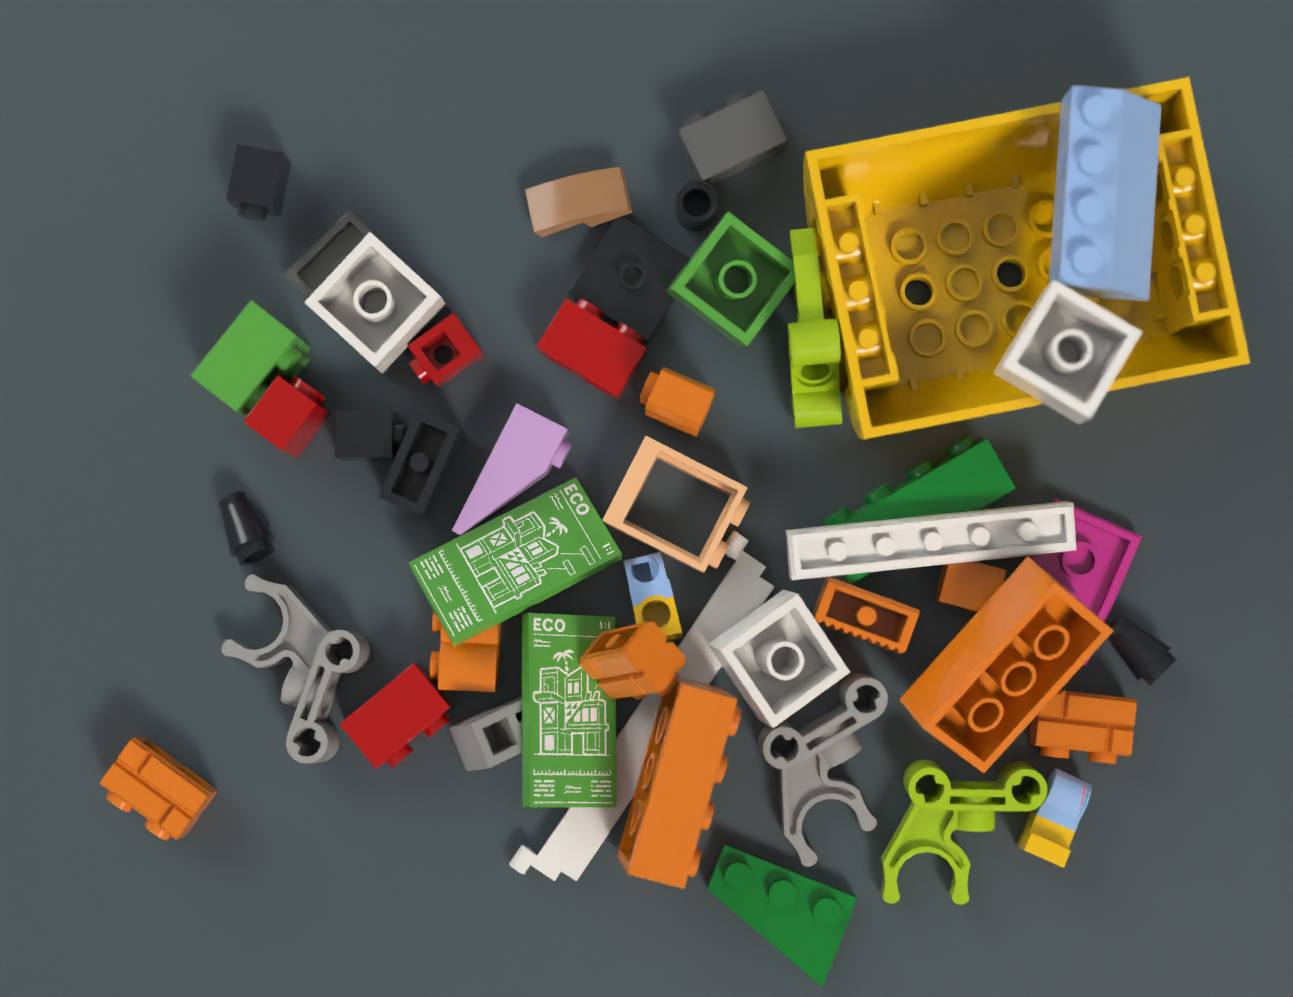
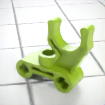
[788,228,842,429]
[880,759,1048,905]

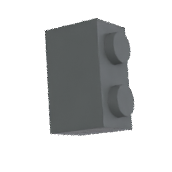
[678,90,788,185]

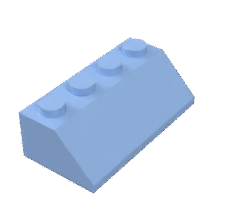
[1049,86,1161,301]

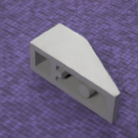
[449,695,522,771]

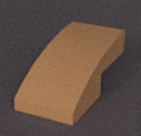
[525,167,632,237]

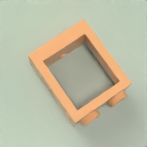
[602,436,751,574]

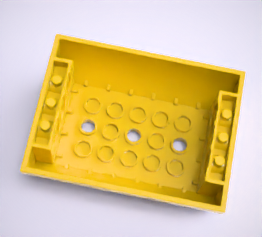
[804,77,1250,440]

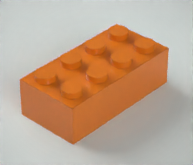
[899,557,1114,773]
[616,677,741,889]

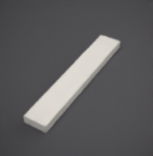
[786,501,1077,580]

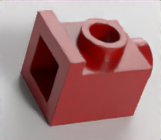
[408,312,485,388]

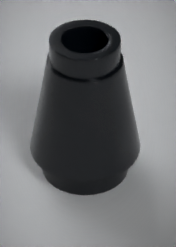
[219,491,275,565]
[1107,616,1177,686]

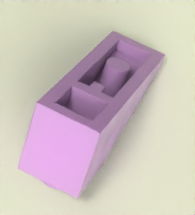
[452,403,572,535]

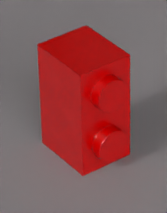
[536,298,647,401]
[243,376,331,458]
[339,662,454,769]

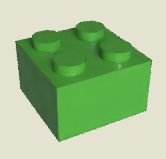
[666,212,795,348]
[190,300,311,417]

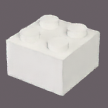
[304,232,446,374]
[994,280,1142,424]
[707,590,850,728]

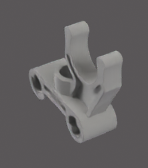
[221,574,371,764]
[758,672,888,867]

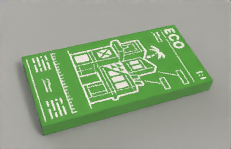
[408,477,622,647]
[522,613,617,808]

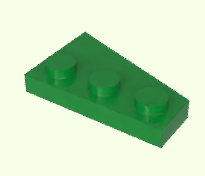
[707,843,857,987]

